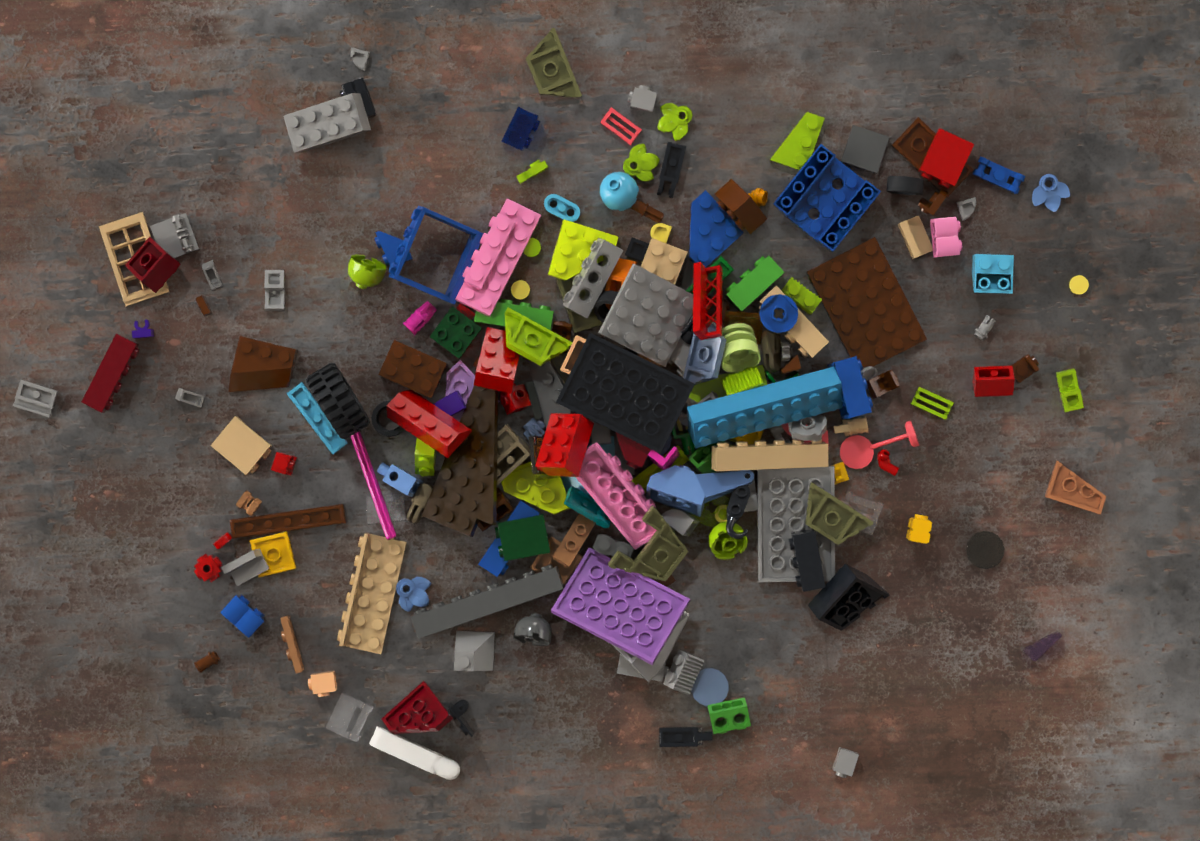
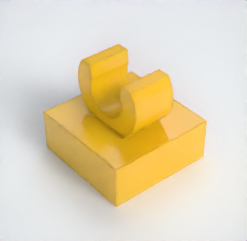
[831,461,849,484]

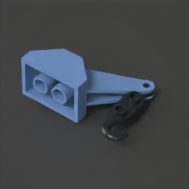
[646,465,754,539]

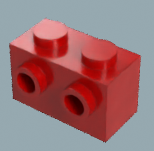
[973,366,1015,397]

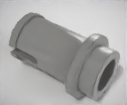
[974,315,996,341]

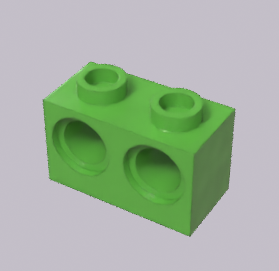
[707,697,751,734]

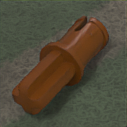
[630,199,664,223]

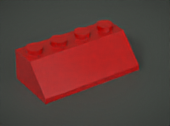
[386,390,472,458]

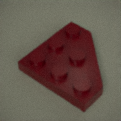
[381,681,453,734]

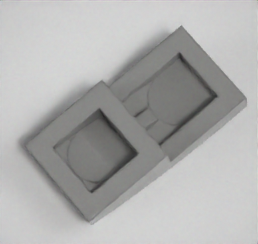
[264,270,285,311]

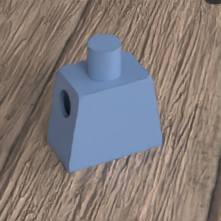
[377,463,424,497]

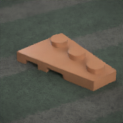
[1045,461,1106,515]

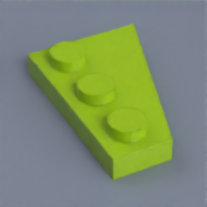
[770,112,825,170]

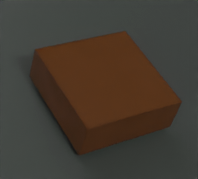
[195,295,212,316]

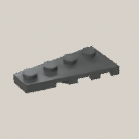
[527,359,578,428]

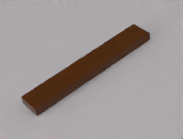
[229,504,346,539]

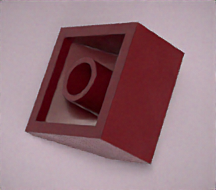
[125,237,181,293]
[616,432,651,469]

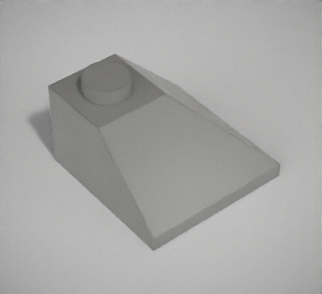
[454,631,495,671]

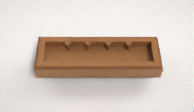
[552,513,596,568]
[280,615,304,673]

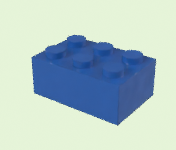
[827,356,873,420]

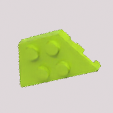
[504,307,573,366]

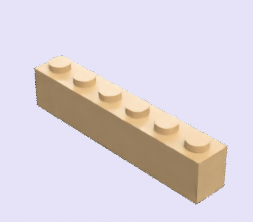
[711,439,828,471]

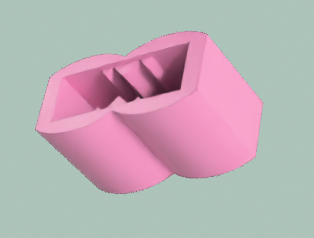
[930,217,962,258]

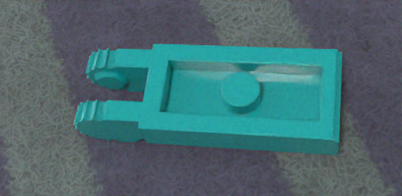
[564,486,610,528]

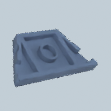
[683,324,727,385]

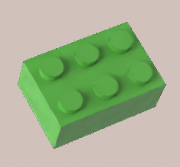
[725,256,785,313]

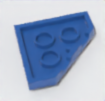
[688,190,744,267]

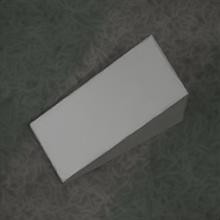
[202,260,223,290]
[175,388,205,407]

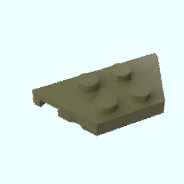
[526,28,582,98]
[805,482,874,545]

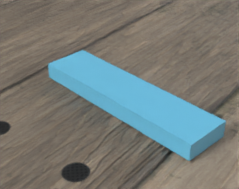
[287,382,348,454]

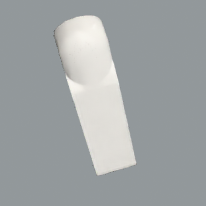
[369,726,460,780]

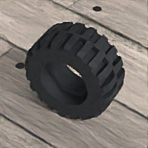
[306,363,370,439]

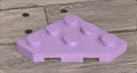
[446,360,500,422]

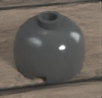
[513,613,552,646]

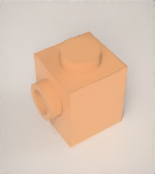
[308,671,338,697]

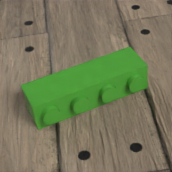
[474,299,554,330]

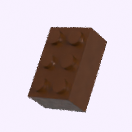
[378,340,448,398]

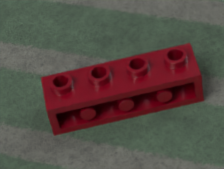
[81,334,140,413]

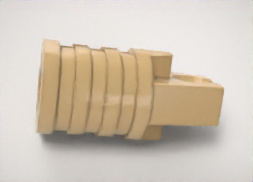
[833,416,869,436]

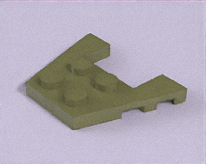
[608,505,688,581]

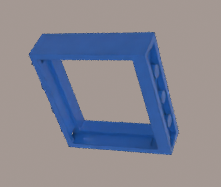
[388,206,484,305]

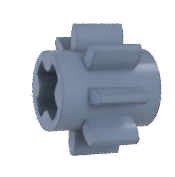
[523,418,545,441]

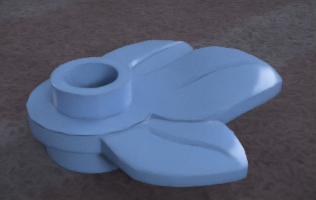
[1032,174,1070,212]
[396,576,431,612]

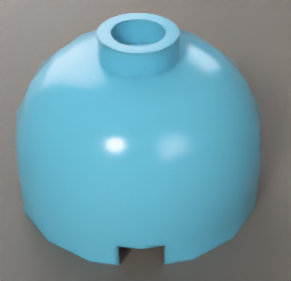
[599,172,639,211]

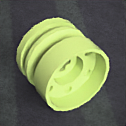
[721,323,761,374]

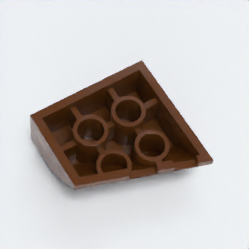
[229,336,298,392]

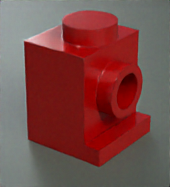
[271,452,297,475]

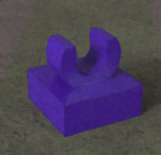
[132,320,154,339]

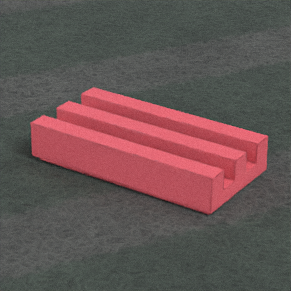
[600,107,642,146]

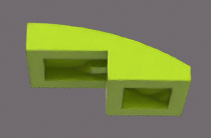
[1055,368,1084,412]

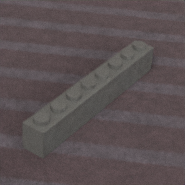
[411,564,565,639]

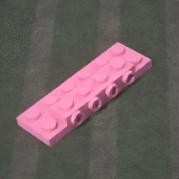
[455,199,541,317]
[576,442,657,550]

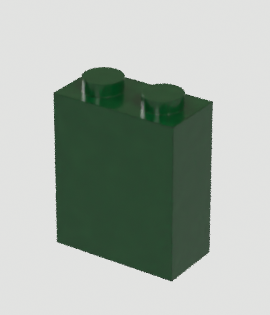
[495,514,550,561]

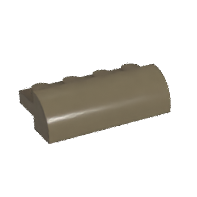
[497,424,532,485]

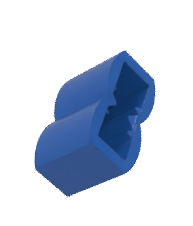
[220,595,265,638]

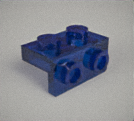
[502,107,541,152]

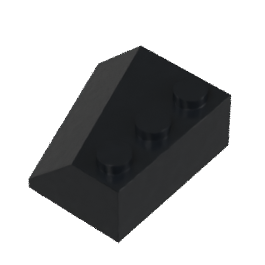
[808,563,890,631]

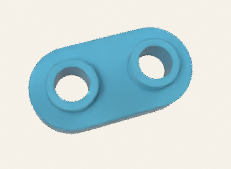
[544,194,580,222]

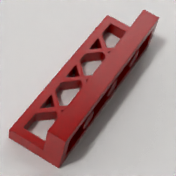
[693,262,722,340]

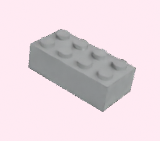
[283,93,371,153]

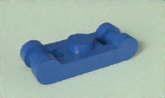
[973,157,1026,194]

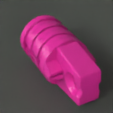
[403,301,437,335]

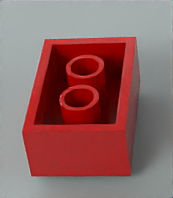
[474,327,521,393]
[535,413,594,477]

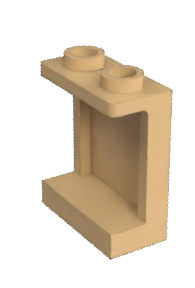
[211,416,272,475]

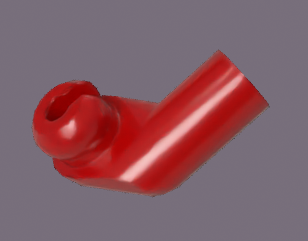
[877,449,899,476]

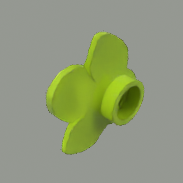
[657,103,693,141]
[623,144,660,182]

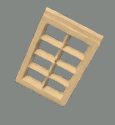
[99,212,170,306]

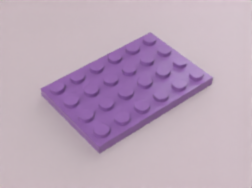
[551,547,690,665]

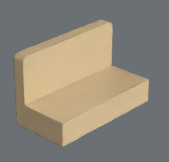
[898,216,933,259]

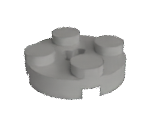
[788,414,827,441]

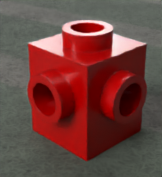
[499,383,531,415]
[194,554,223,582]

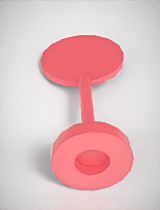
[840,420,919,469]

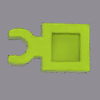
[516,160,549,184]

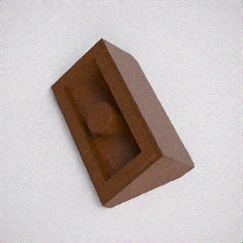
[780,355,801,374]

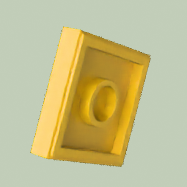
[250,531,296,577]

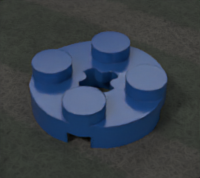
[759,294,798,333]

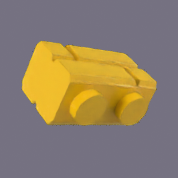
[906,514,932,544]

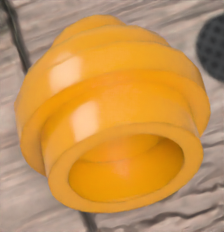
[748,188,768,207]

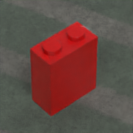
[918,128,974,189]

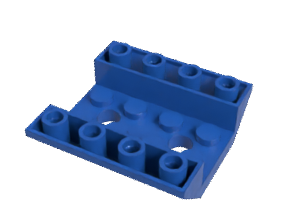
[773,144,881,252]

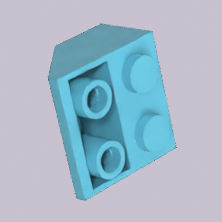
[972,254,1014,294]

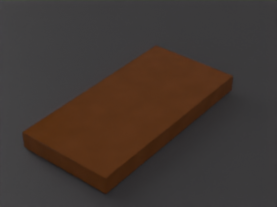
[891,117,974,198]

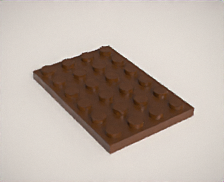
[807,237,927,369]

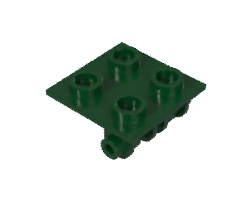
[430,306,482,359]

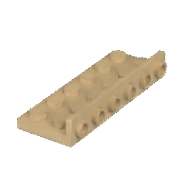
[337,533,407,654]

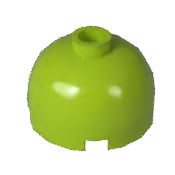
[347,254,387,289]
[708,521,748,560]

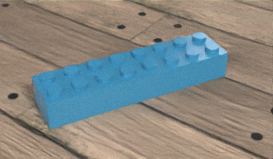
[687,367,842,448]

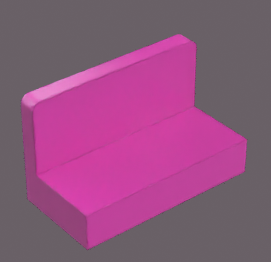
[648,446,680,470]

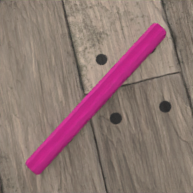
[351,431,396,540]

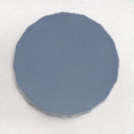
[691,668,729,706]

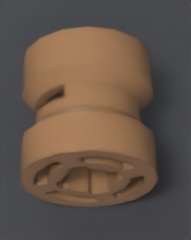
[236,490,262,516]

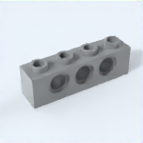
[562,238,623,318]

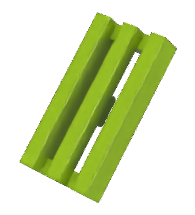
[911,387,954,420]

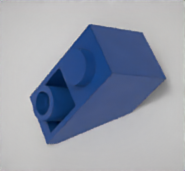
[374,231,413,266]

